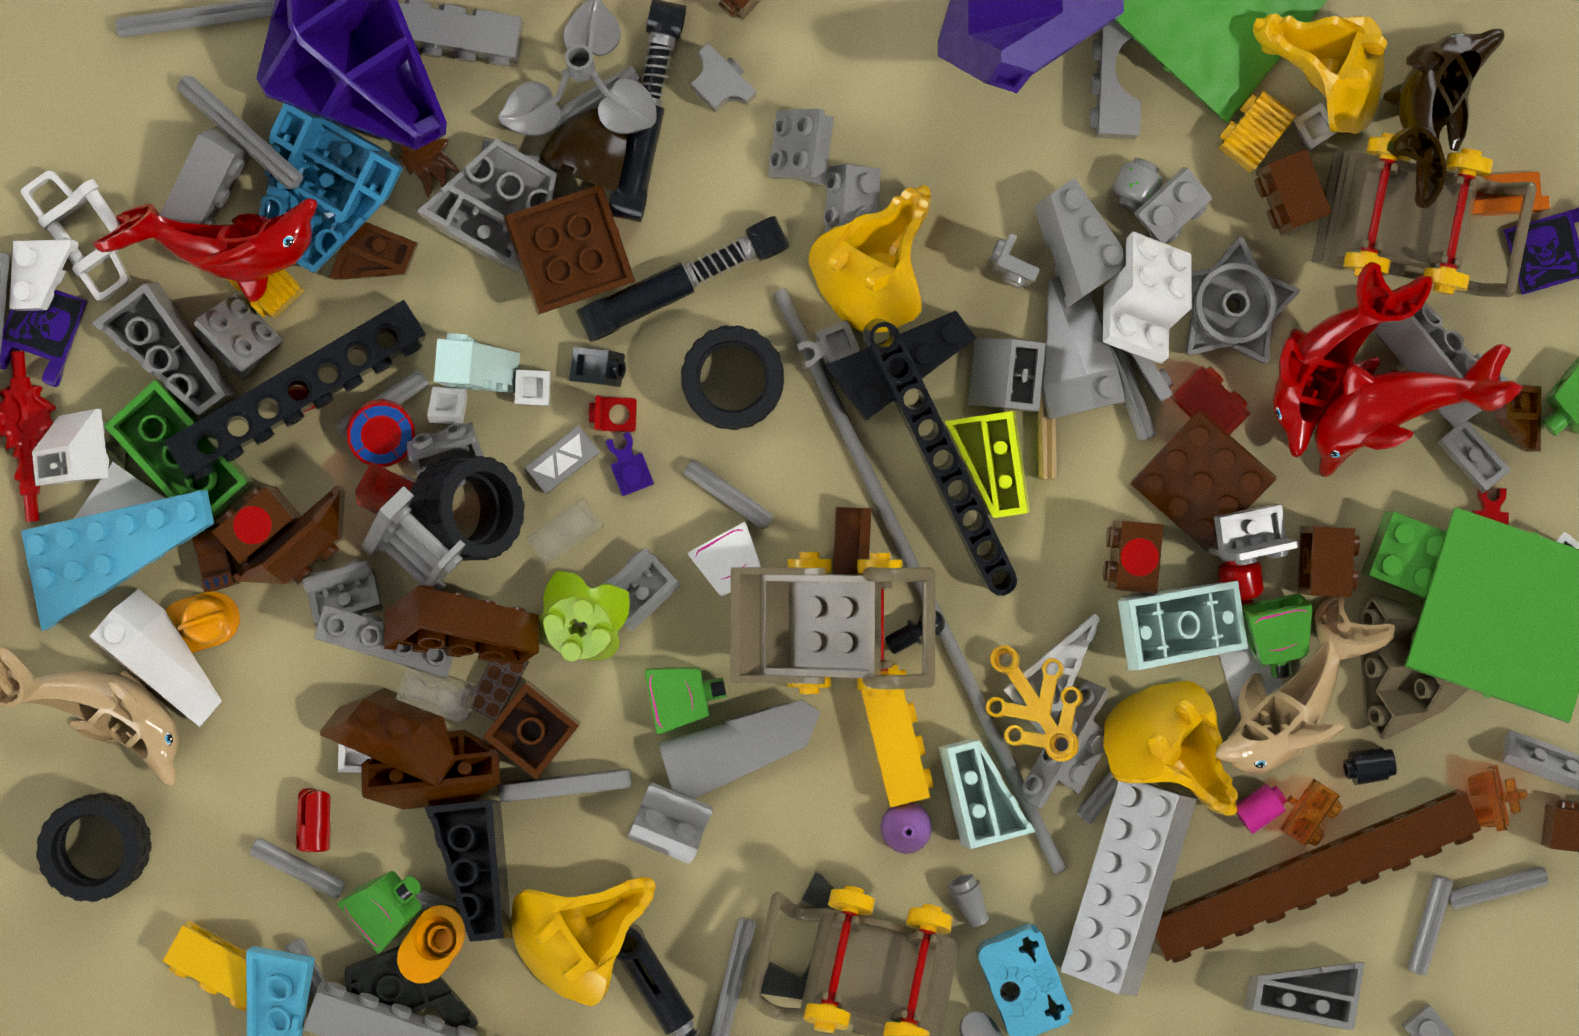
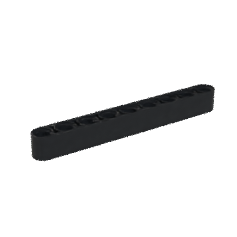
[863,318,1017,596]

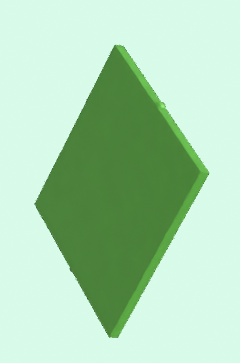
[1114,0,1327,123]
[1404,507,1579,723]

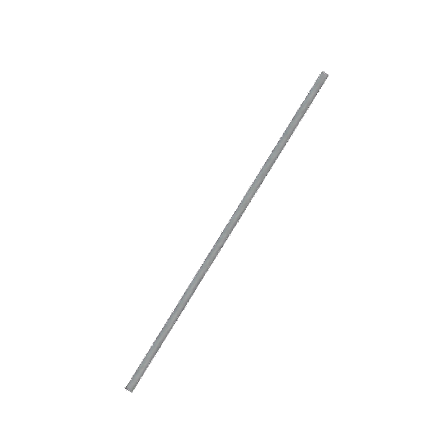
[773,288,1066,874]

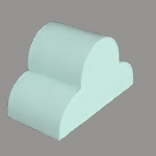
[1118,581,1248,670]

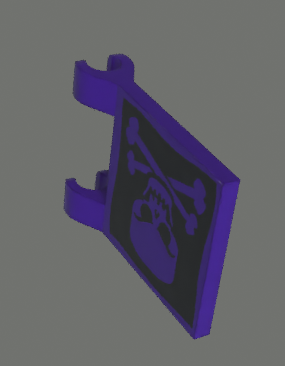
[1503,208,1579,295]
[0,290,88,387]

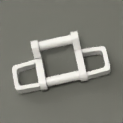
[21,170,131,302]

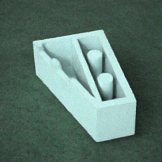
[938,739,1035,849]

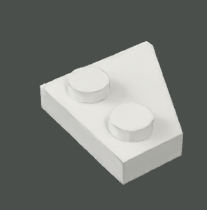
[9,239,78,311]

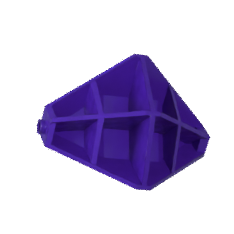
[256,0,447,150]
[938,0,1124,93]

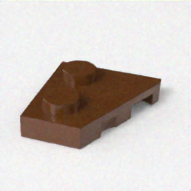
[329,222,418,280]

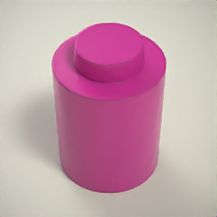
[1236,783,1287,835]

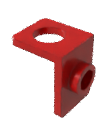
[589,395,637,432]

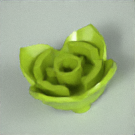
[539,570,630,661]

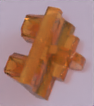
[1468,765,1529,832]
[1280,779,1343,846]

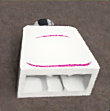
[688,522,761,597]

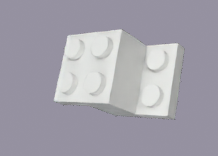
[1103,231,1192,364]

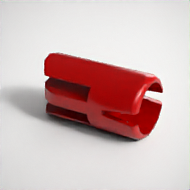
[296,788,331,852]

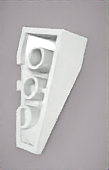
[90,589,222,728]

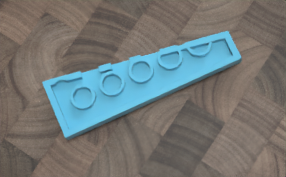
[246,946,314,1036]

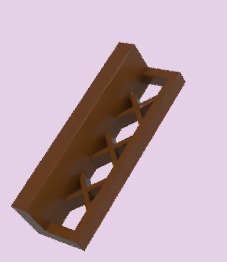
[832,507,872,575]

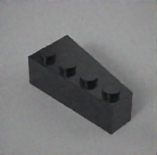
[825,310,976,422]
[425,799,513,942]

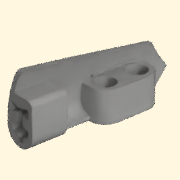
[659,699,820,799]

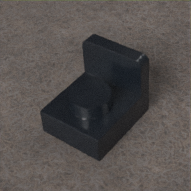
[569,347,626,387]

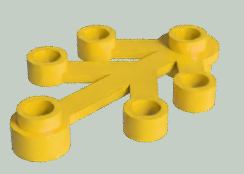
[986,645,1083,762]

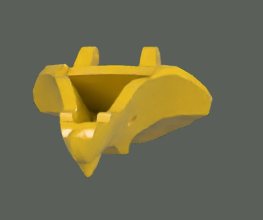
[1253,14,1388,134]
[808,185,931,333]
[1103,680,1238,816]
[511,877,656,1006]

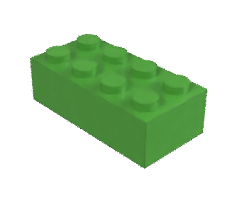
[104,380,255,520]
[1360,511,1446,599]

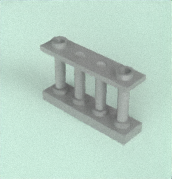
[361,486,465,591]

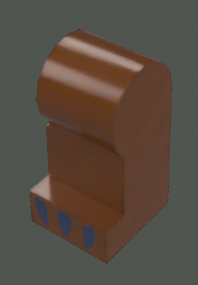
[192,525,241,593]

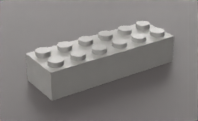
[1060,781,1197,996]

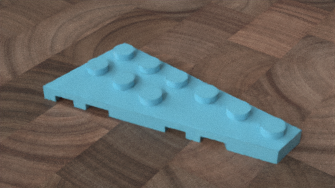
[21,490,214,631]

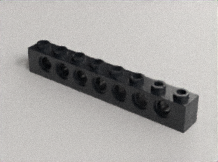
[164,300,426,481]

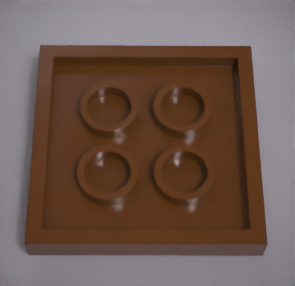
[503,185,636,315]
[1130,409,1277,551]

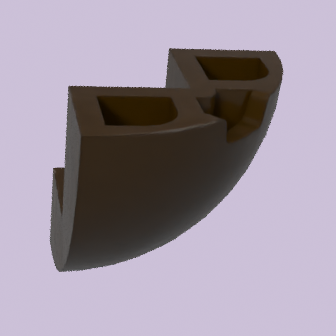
[540,109,627,191]

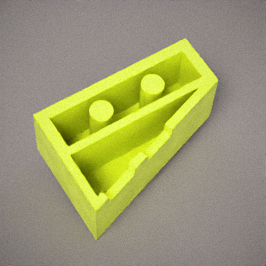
[945,411,1030,518]

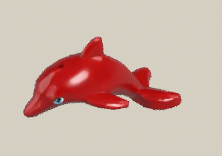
[93,198,318,302]
[1273,262,1433,458]
[1314,344,1523,477]

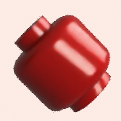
[1218,561,1264,605]

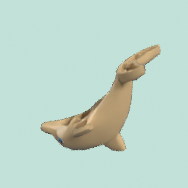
[1215,597,1395,774]
[0,647,180,786]

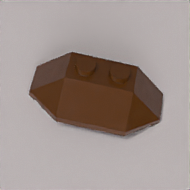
[233,486,345,585]
[320,688,455,786]
[361,730,500,810]

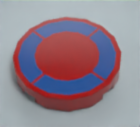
[346,399,415,467]

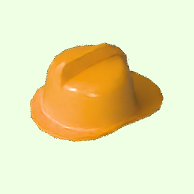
[165,591,240,653]
[397,905,465,984]

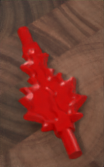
[0,351,56,522]

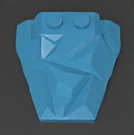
[259,103,403,273]

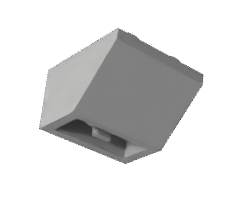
[967,338,1046,413]

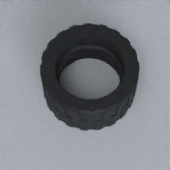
[681,325,784,430]
[408,456,525,561]
[36,793,152,902]

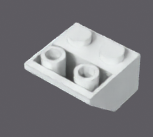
[32,409,109,486]

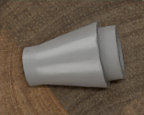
[948,874,989,927]

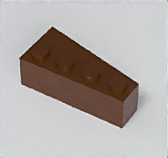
[384,585,539,664]

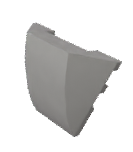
[416,139,557,274]

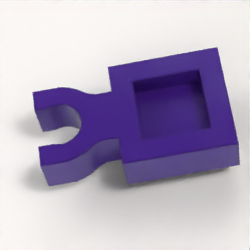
[605,432,654,496]

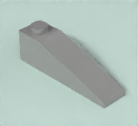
[1041,277,1126,419]

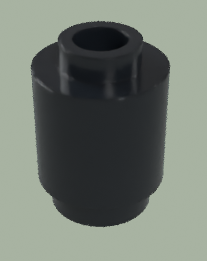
[1343,747,1397,785]

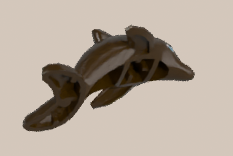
[1383,29,1505,208]

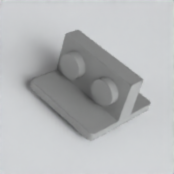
[768,108,834,185]
[194,294,283,381]
[1208,503,1299,565]
[628,782,713,863]

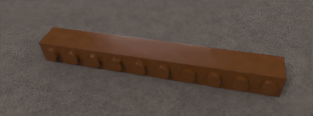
[1155,789,1482,963]

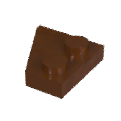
[1494,385,1541,452]

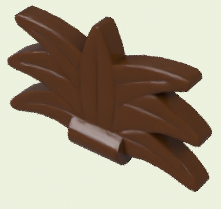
[399,139,459,197]

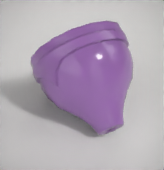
[880,802,932,854]

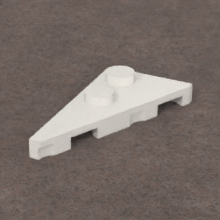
[1003,613,1100,734]

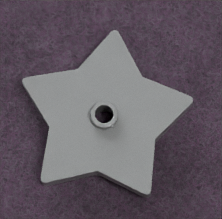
[1186,237,1300,364]

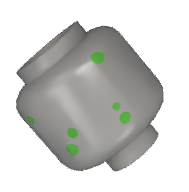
[1113,158,1163,211]

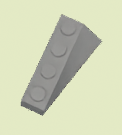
[1374,302,1509,428]

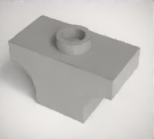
[691,43,757,113]

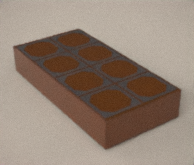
[466,660,530,721]

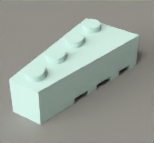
[434,333,520,393]

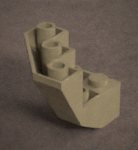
[1358,595,1469,739]

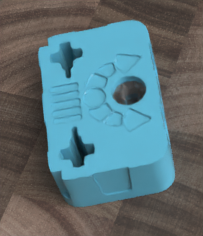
[976,923,1073,1036]

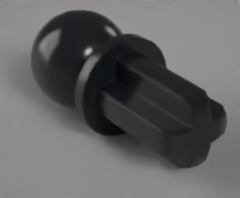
[885,610,945,654]

